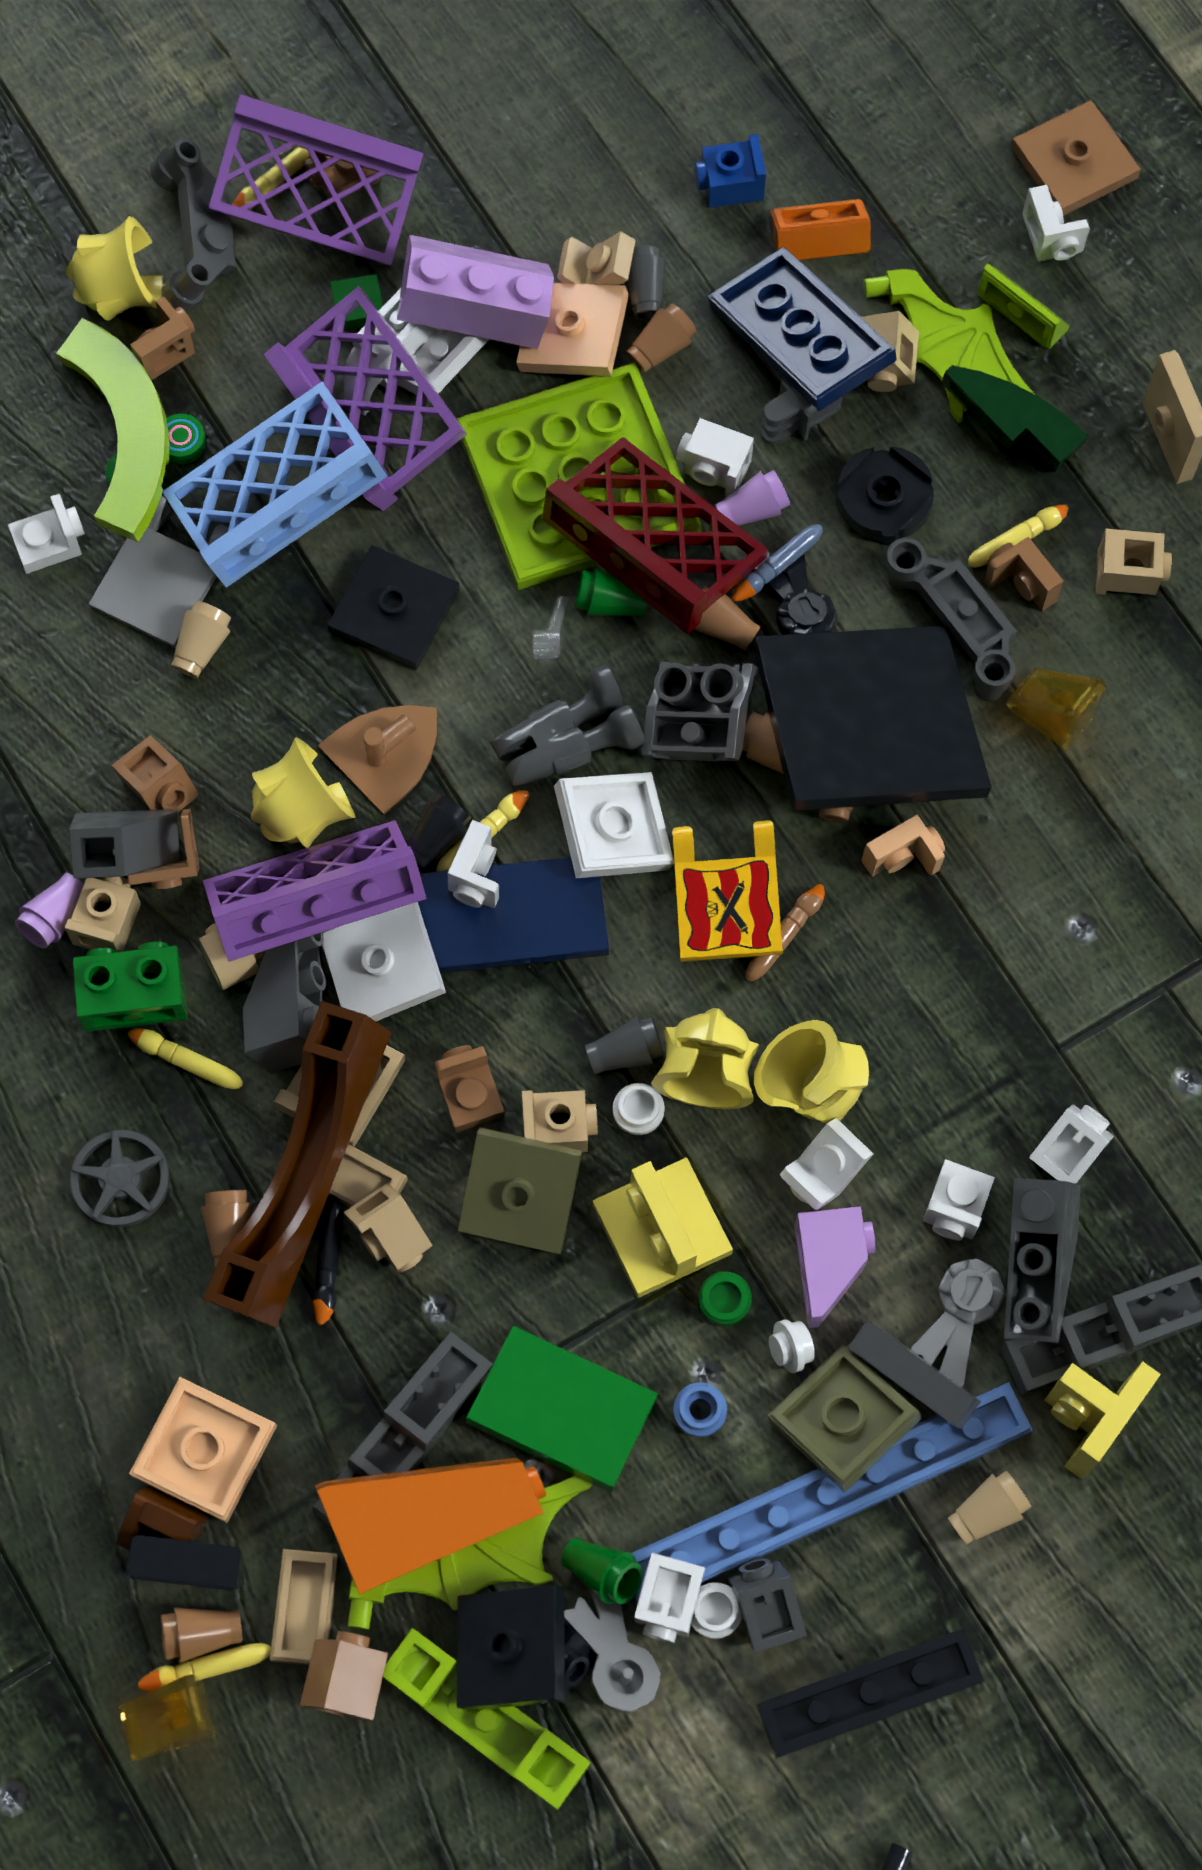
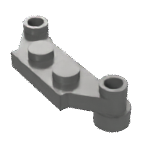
[150,138,236,313]
[885,538,1017,701]

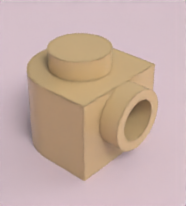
[199,923,264,991]

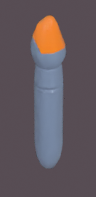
[732,524,823,602]

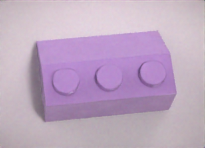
[397,235,554,349]

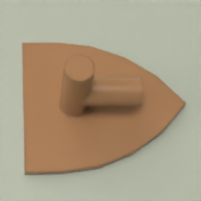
[318,705,437,815]

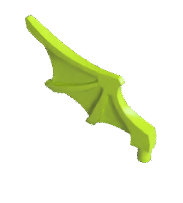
[863,269,1034,423]
[347,1476,593,1630]

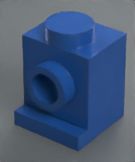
[694,134,766,208]

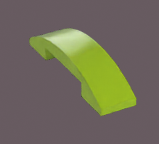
[383,1628,591,1810]

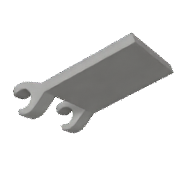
[89,496,229,648]

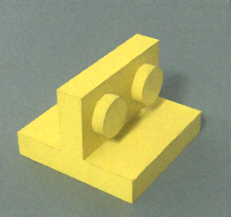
[592,1157,733,1298]
[1044,1361,1161,1480]

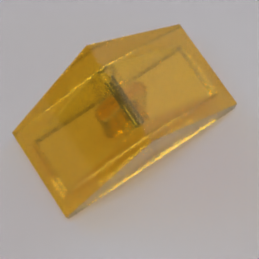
[1006,668,1107,750]
[119,1674,216,1761]

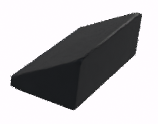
[127,1535,244,1591]

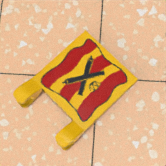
[672,820,783,962]

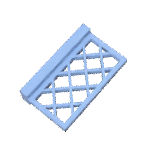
[163,382,388,588]

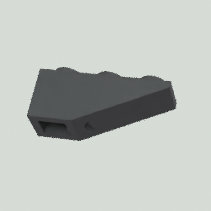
[243,932,326,1074]
[1004,1178,1081,1343]

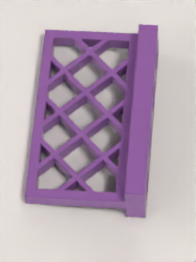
[209,94,424,266]
[264,286,467,511]
[203,820,427,962]

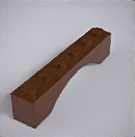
[203,1001,392,1328]

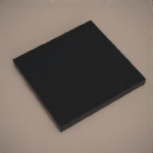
[753,626,992,811]

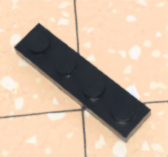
[756,1628,984,1759]

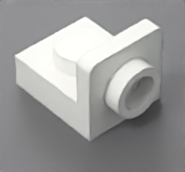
[1022,185,1090,262]
[8,493,85,574]
[447,820,499,908]
[1029,1105,1114,1184]
[780,1118,873,1210]
[923,1159,995,1240]
[634,1553,705,1643]

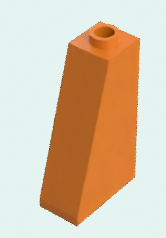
[315,1458,546,1594]

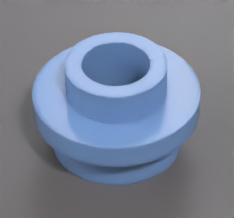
[673,1383,727,1437]

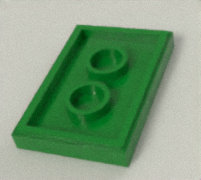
[466,1326,658,1493]

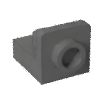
[727,1558,807,1654]

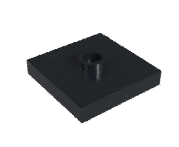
[328,545,460,671]
[457,1585,565,1711]

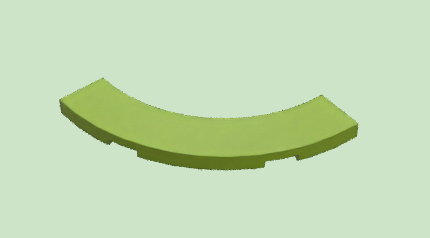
[56,318,169,542]

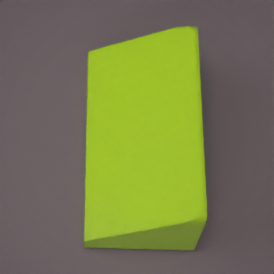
[977,264,1070,349]

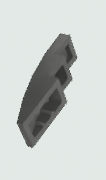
[999,1264,1202,1396]
[312,1332,493,1528]

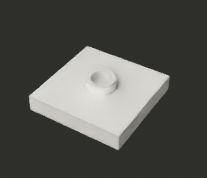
[554,772,675,878]
[323,902,446,1021]

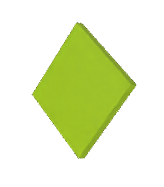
[456,363,701,590]

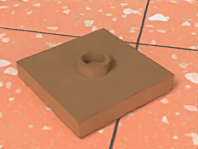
[1011,100,1141,216]

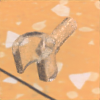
[533,596,569,659]

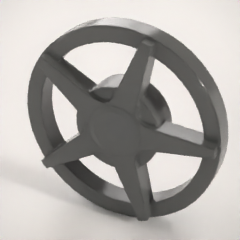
[70,1130,170,1227]

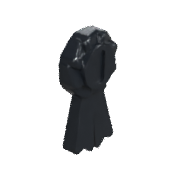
[751,552,838,635]

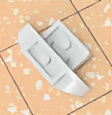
[344,288,489,416]

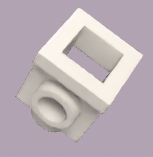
[676,418,754,498]

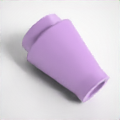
[714,470,790,526]
[15,873,84,948]

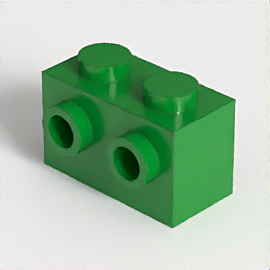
[73,942,188,1032]

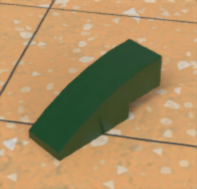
[941,365,1088,472]

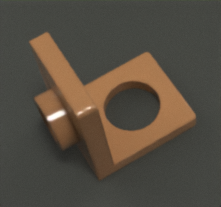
[127,809,200,889]

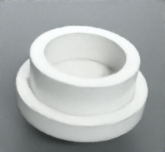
[613,1083,665,1135]
[769,1319,814,1373]
[691,1582,742,1639]

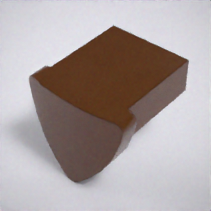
[116,1486,209,1551]

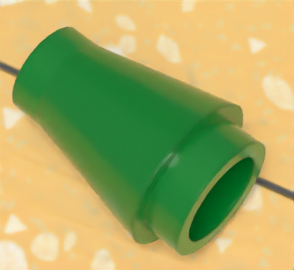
[574,568,647,618]
[561,1537,643,1604]

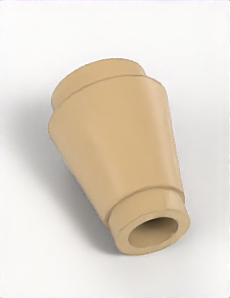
[171,601,231,679]
[948,1470,1032,1545]

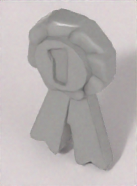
[911,1258,1005,1387]
[564,1589,661,1714]

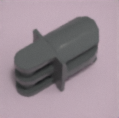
[761,380,843,445]

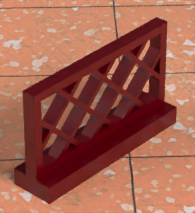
[542,437,769,634]

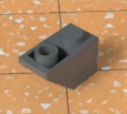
[69,809,180,878]

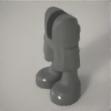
[491,663,645,786]

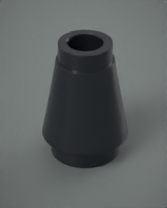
[407,794,472,872]

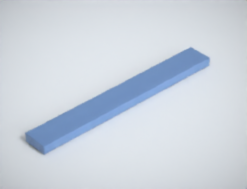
[632,1382,1033,1604]

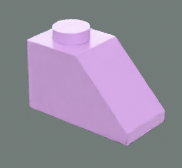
[794,1206,875,1328]

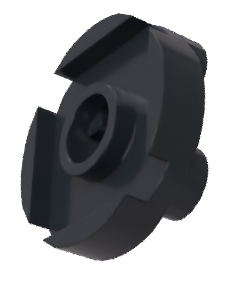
[836,446,934,545]

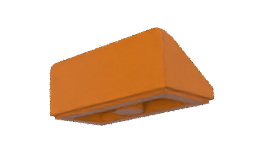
[770,199,871,260]

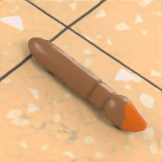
[745,884,825,981]

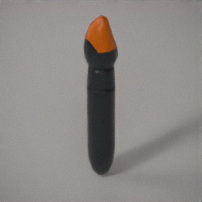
[312,1197,343,1325]

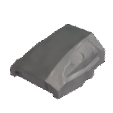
[641,662,759,761]

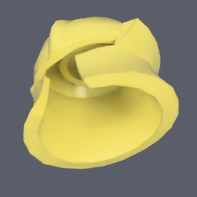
[66,216,164,321]
[251,737,356,849]
[651,1008,759,1110]
[754,1020,869,1124]

